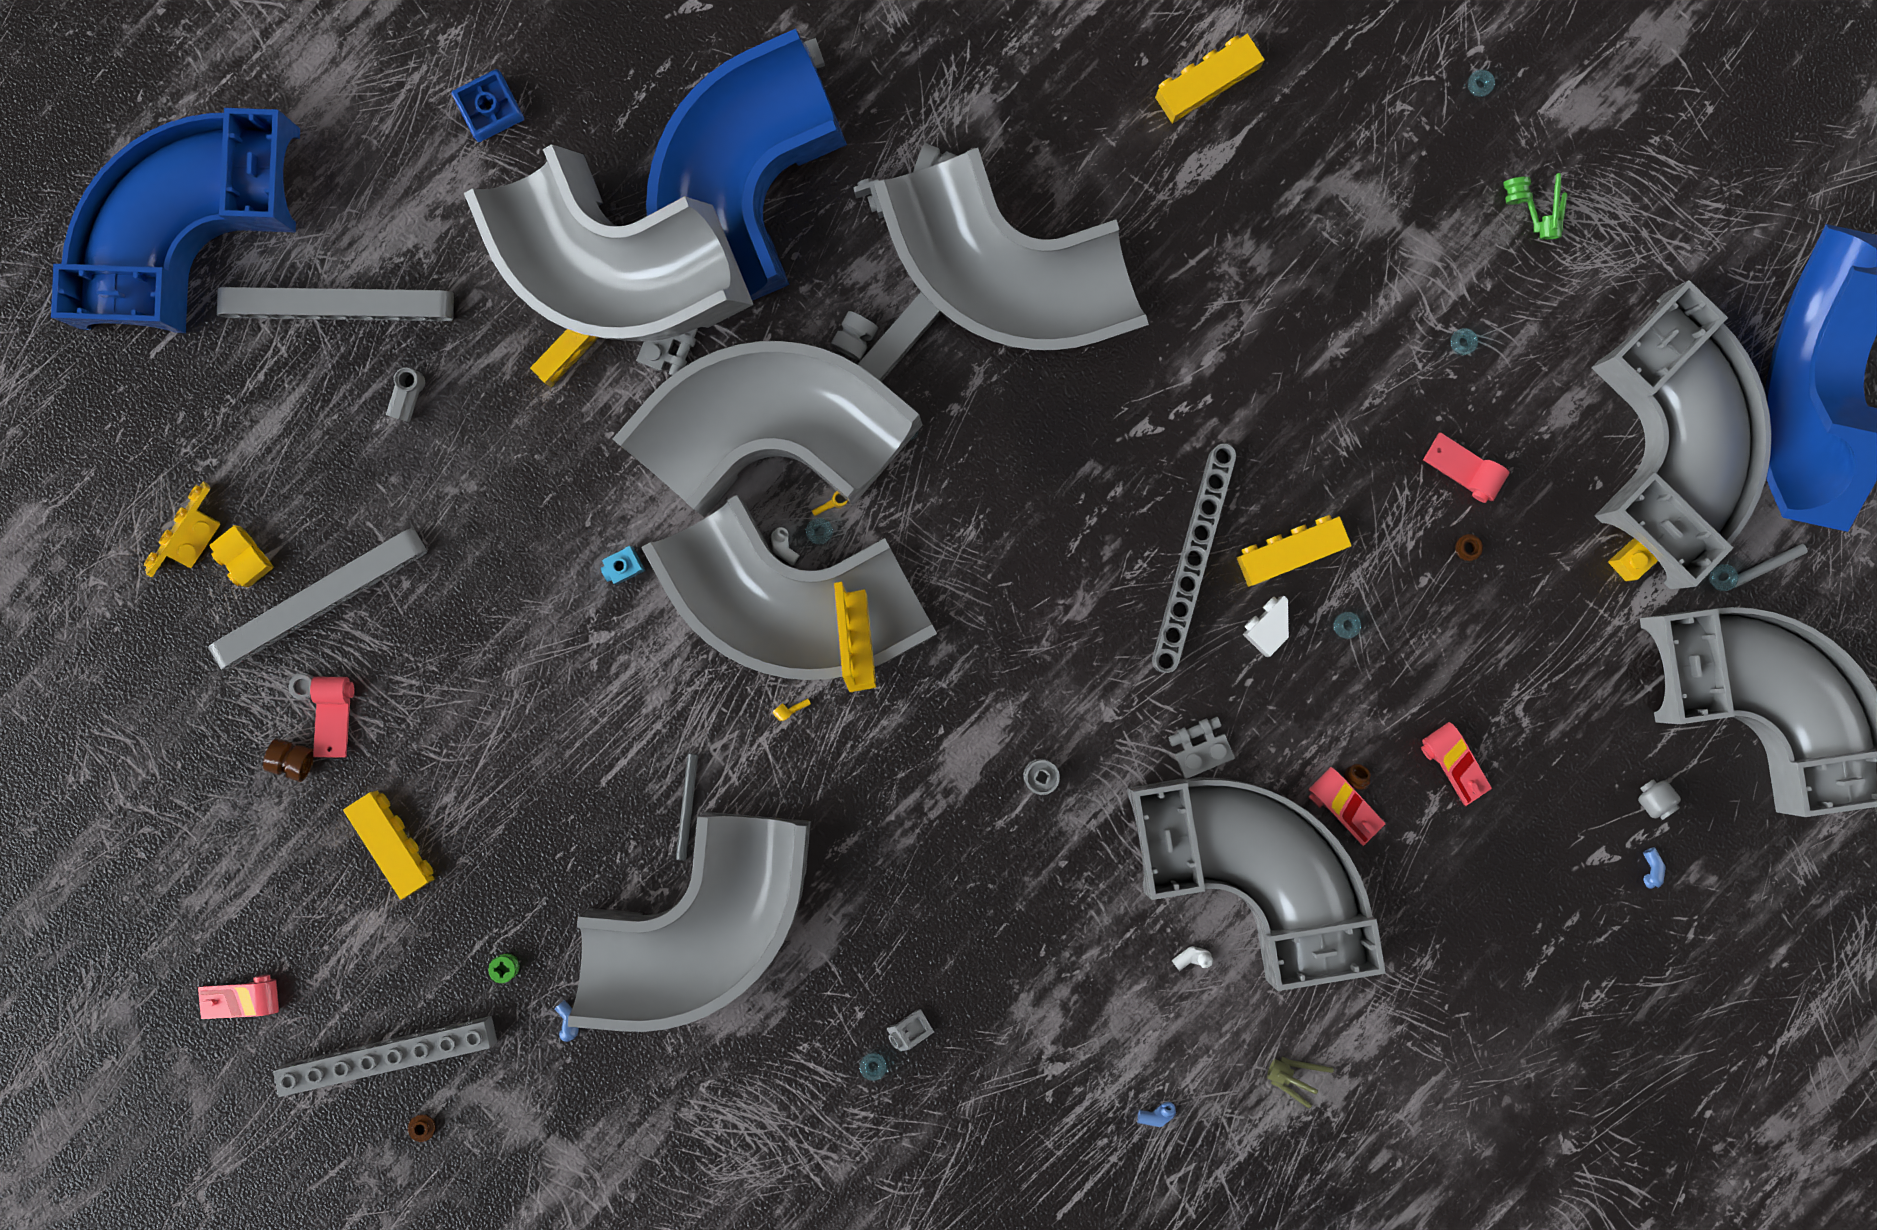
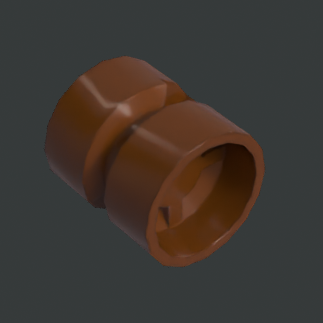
[263,738,314,782]

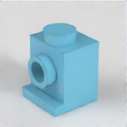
[601,546,645,585]

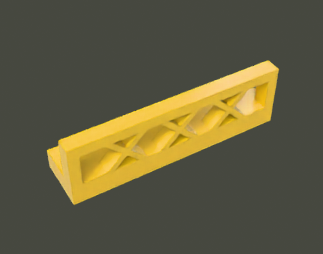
[530,329,599,387]
[834,582,876,692]

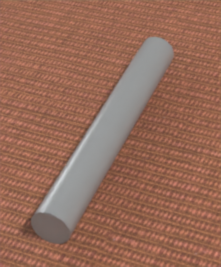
[1730,544,1808,587]

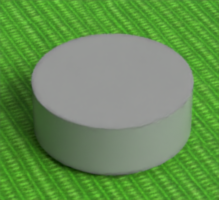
[289,673,314,700]

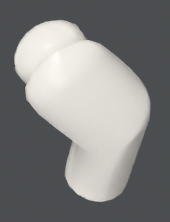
[771,527,800,566]
[1171,946,1213,971]

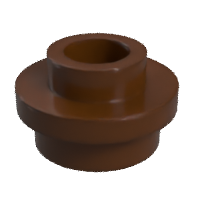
[1455,534,1483,561]
[1344,764,1371,789]
[408,1114,436,1142]

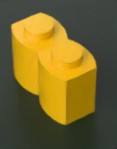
[210,525,274,588]

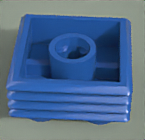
[451,69,524,142]

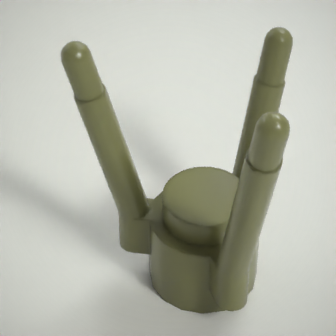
[1267,1056,1334,1108]

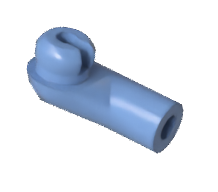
[1643,847,1666,889]
[555,1000,579,1042]
[1137,1102,1176,1127]

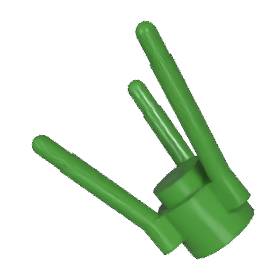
[1527,173,1567,239]

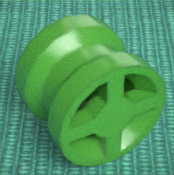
[1503,177,1533,205]
[488,953,520,983]

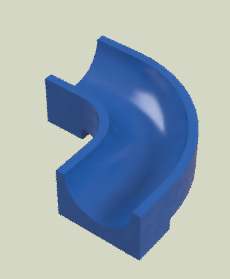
[646,29,847,301]
[51,108,300,333]
[1765,224,1877,532]

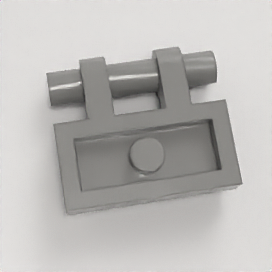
[636,329,698,376]
[1168,717,1235,779]

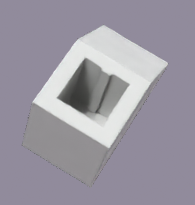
[1243,596,1289,657]

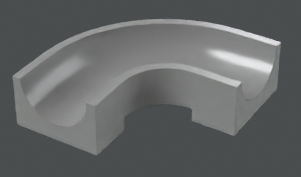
[464,144,754,341]
[873,148,1149,350]
[1591,280,1771,589]
[613,341,922,517]
[641,495,937,680]
[1640,607,1877,817]
[1127,777,1386,991]
[568,812,811,1032]

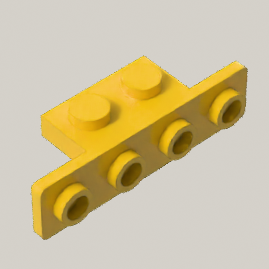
[144,481,220,577]

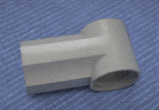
[386,367,425,422]

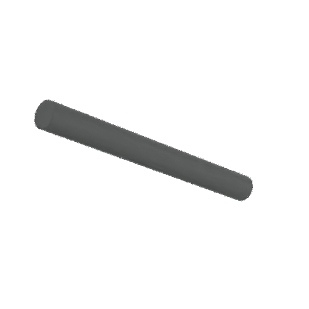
[676,753,698,861]

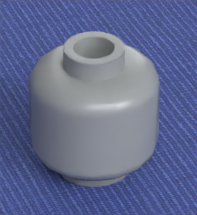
[1638,779,1681,820]

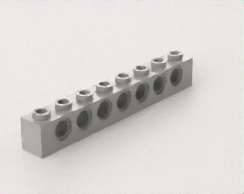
[273,1016,497,1097]

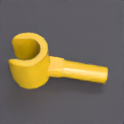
[812,491,848,516]
[773,699,811,721]

